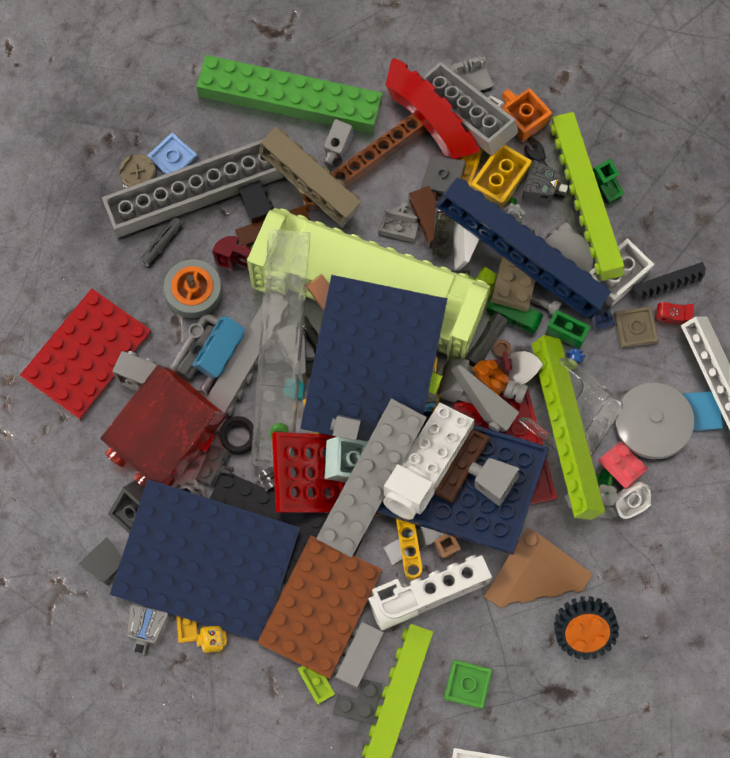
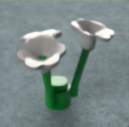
[565,469,619,520]

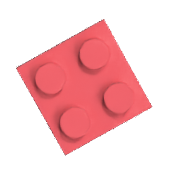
[598,441,648,489]

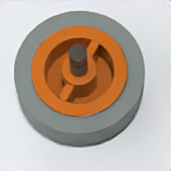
[164,259,222,318]

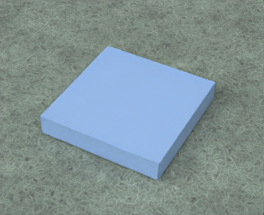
[147,132,199,175]

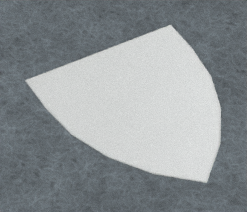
[509,351,543,385]

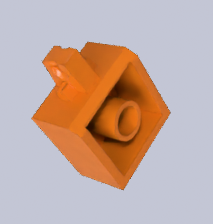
[501,88,552,143]

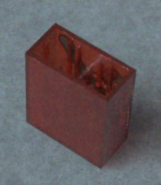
[100,365,227,488]

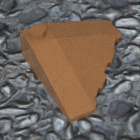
[484,527,593,608]

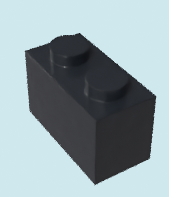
[239,180,274,224]

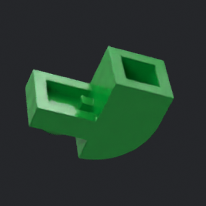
[593,158,625,204]

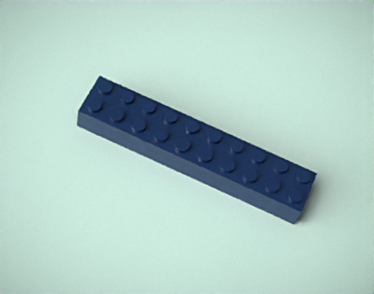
[435,177,611,318]

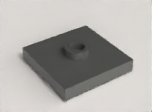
[421,156,467,194]

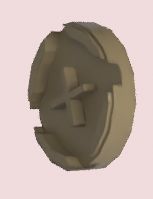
[119,153,156,188]

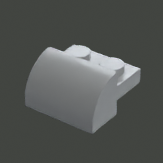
[438,359,475,404]

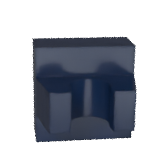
[590,307,615,332]

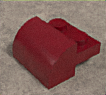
[212,236,252,271]

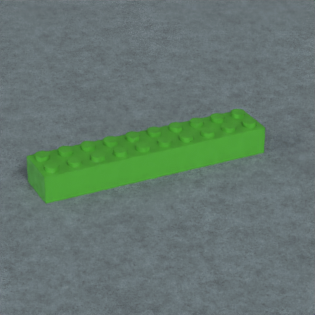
[196,55,382,135]

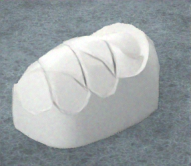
[613,481,651,519]

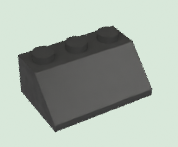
[108,479,145,534]

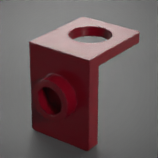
[486,352,512,376]

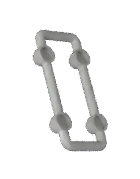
[155,314,237,415]

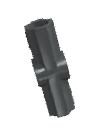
[176,325,214,381]

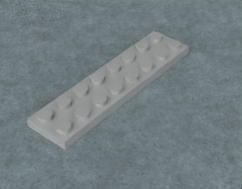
[316,398,427,557]

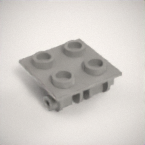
[447,56,494,91]

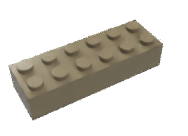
[259,127,361,228]

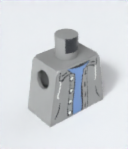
[324,119,354,166]
[127,604,170,655]

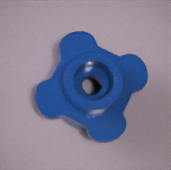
[566,348,586,363]

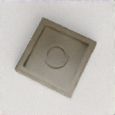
[614,306,659,349]

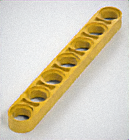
[396,519,423,581]

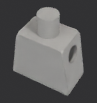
[468,458,519,506]

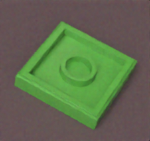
[444,659,492,710]

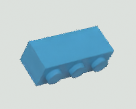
[192,316,245,378]

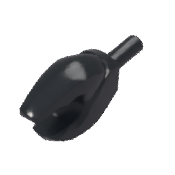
[524,136,549,167]

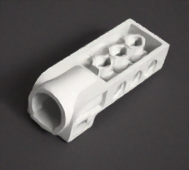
[383,402,474,519]
[368,555,492,631]

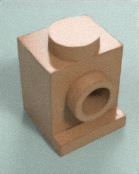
[433,534,461,559]

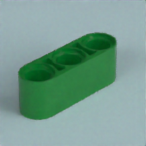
[486,300,543,333]

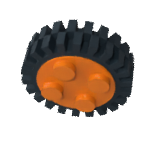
[554,596,619,660]

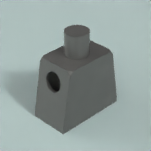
[79,537,121,585]

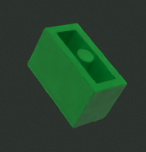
[545,309,591,350]

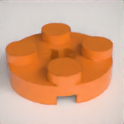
[472,359,509,396]

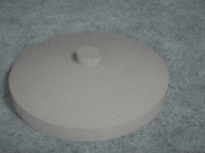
[615,383,694,459]

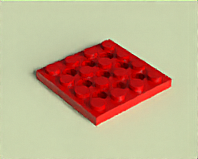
[272,432,345,513]

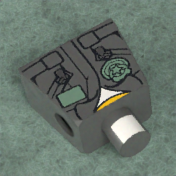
[522,160,568,202]

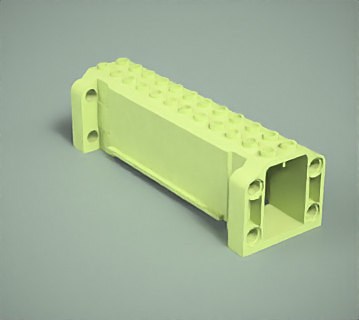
[247,208,490,360]

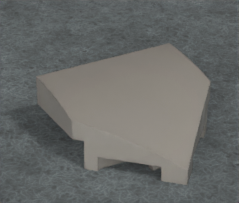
[378,201,419,243]

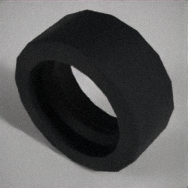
[219,416,257,455]

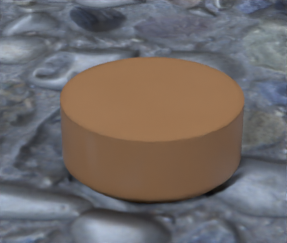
[492,339,511,359]

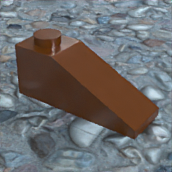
[408,186,438,248]

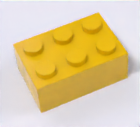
[470,145,532,210]

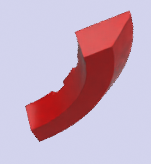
[385,58,480,159]

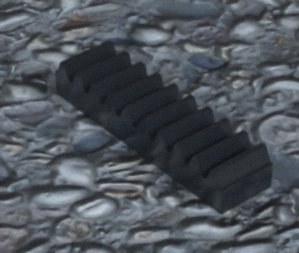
[630,262,706,303]

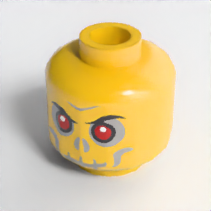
[196,626,227,653]

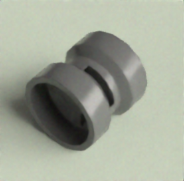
[258,466,275,492]

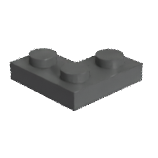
[333,679,382,724]

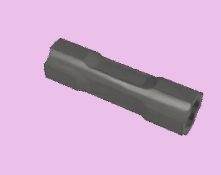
[465,312,508,367]

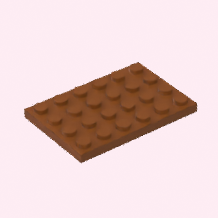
[257,535,383,679]

